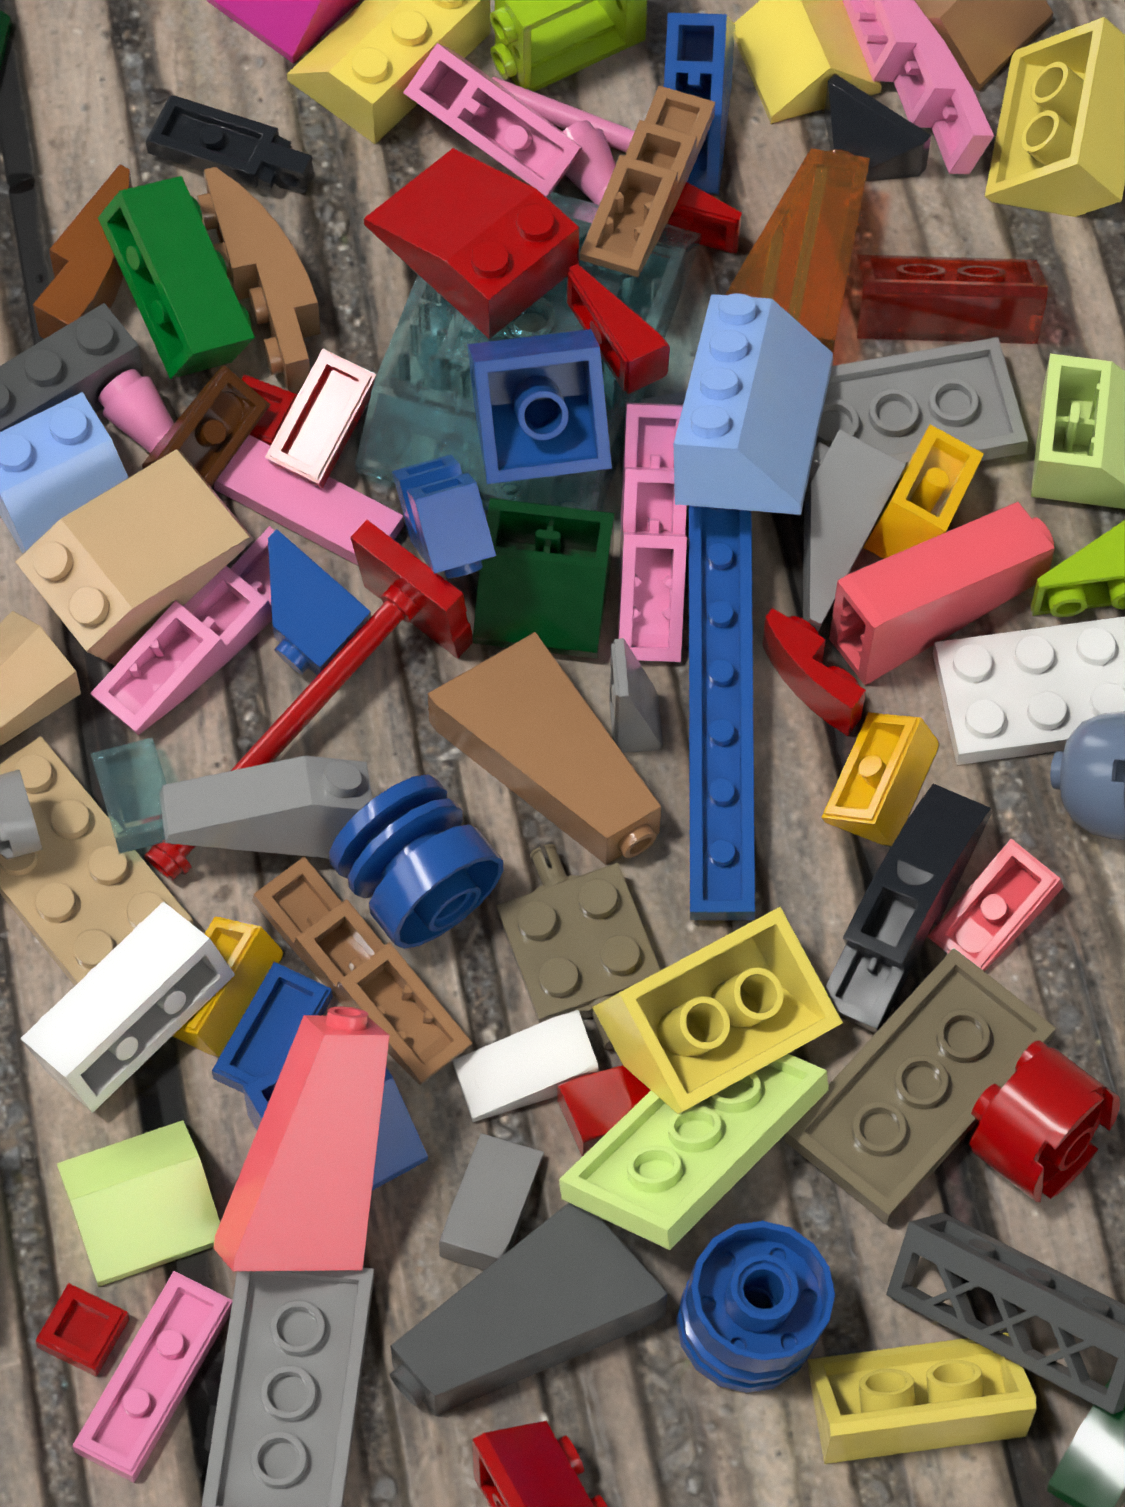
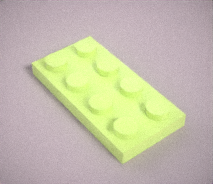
[559,1054,829,1250]

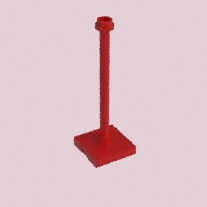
[144,519,473,881]

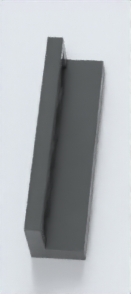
[886,1213,1125,1414]

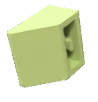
[1031,354,1125,509]

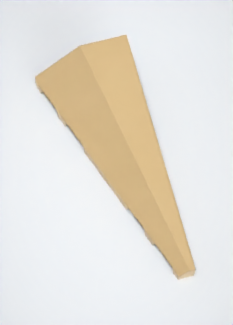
[0,611,81,746]

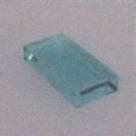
[91,738,167,854]

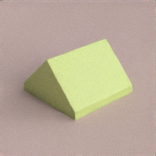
[57,1120,220,1287]

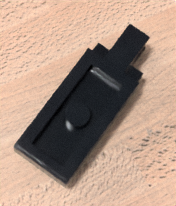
[145,95,315,194]

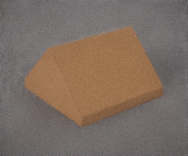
[914,0,1053,92]

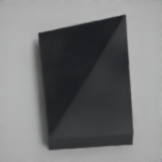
[824,74,931,185]

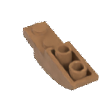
[197,167,321,394]

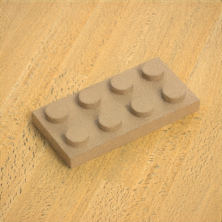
[0,736,193,986]

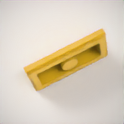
[821,712,939,846]
[173,916,283,1057]

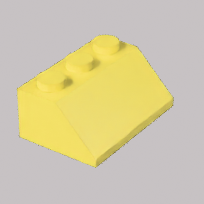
[287,0,491,144]
[985,17,1125,217]
[592,907,843,1114]

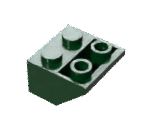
[473,498,615,659]

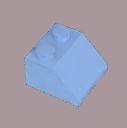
[0,392,128,553]

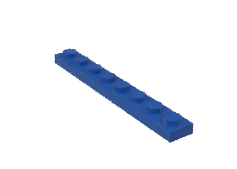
[689,506,755,920]

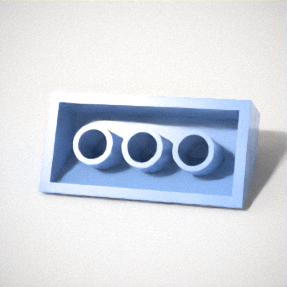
[673,293,833,515]

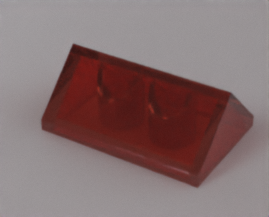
[857,254,1048,344]

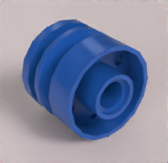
[329,774,503,949]
[676,1221,835,1393]

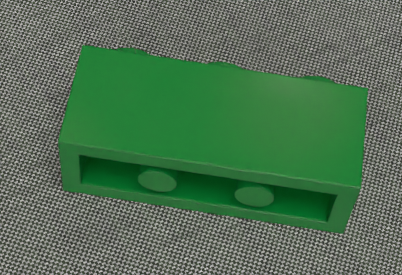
[98,176,255,379]

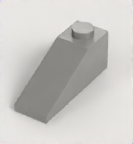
[803,429,906,631]
[159,756,372,858]

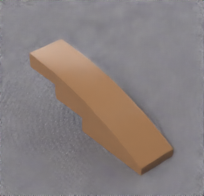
[580,86,715,277]
[252,856,472,1085]

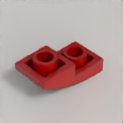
[762,608,866,736]

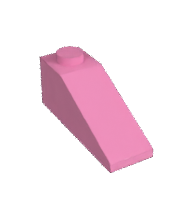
[403,43,583,197]

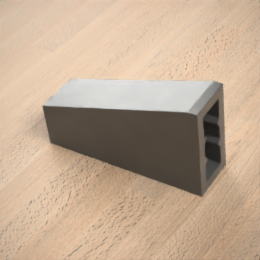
[390,1203,668,1416]

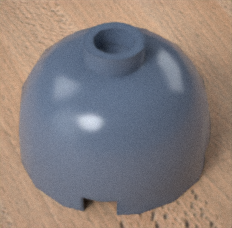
[1050,712,1125,840]

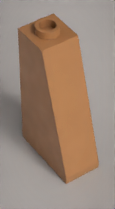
[428,632,661,865]

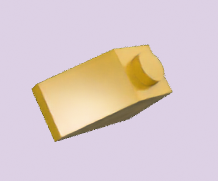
[863,424,984,559]

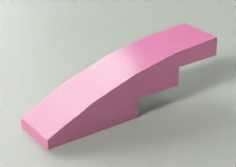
[843,0,994,174]
[618,403,687,662]
[90,526,275,735]

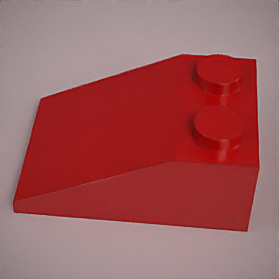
[363,148,579,339]

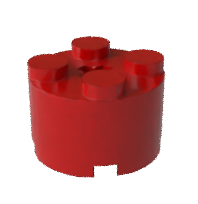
[969,1040,1120,1202]

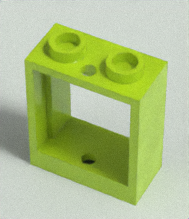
[490,0,647,92]

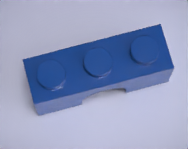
[392,454,496,578]

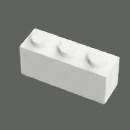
[20,901,235,1112]

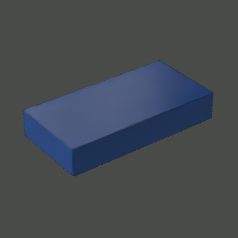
[212,962,333,1093]

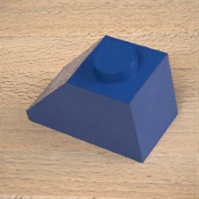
[268,529,371,675]

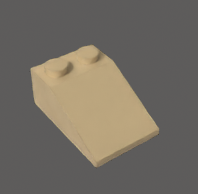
[15,449,254,666]

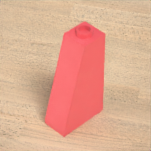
[829,502,1055,686]
[214,1006,390,1271]

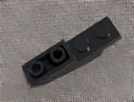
[824,783,993,1033]

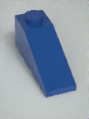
[664,12,735,195]

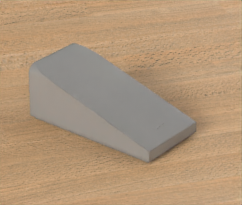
[609,638,663,753]
[439,1133,544,1270]

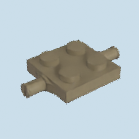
[496,844,661,1050]

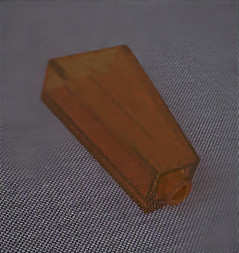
[725,148,870,360]

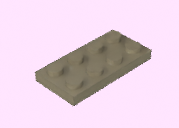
[784,948,1056,1224]

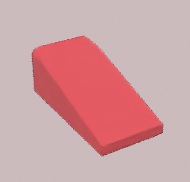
[927,839,1064,972]

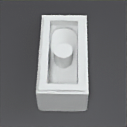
[452,1010,599,1122]

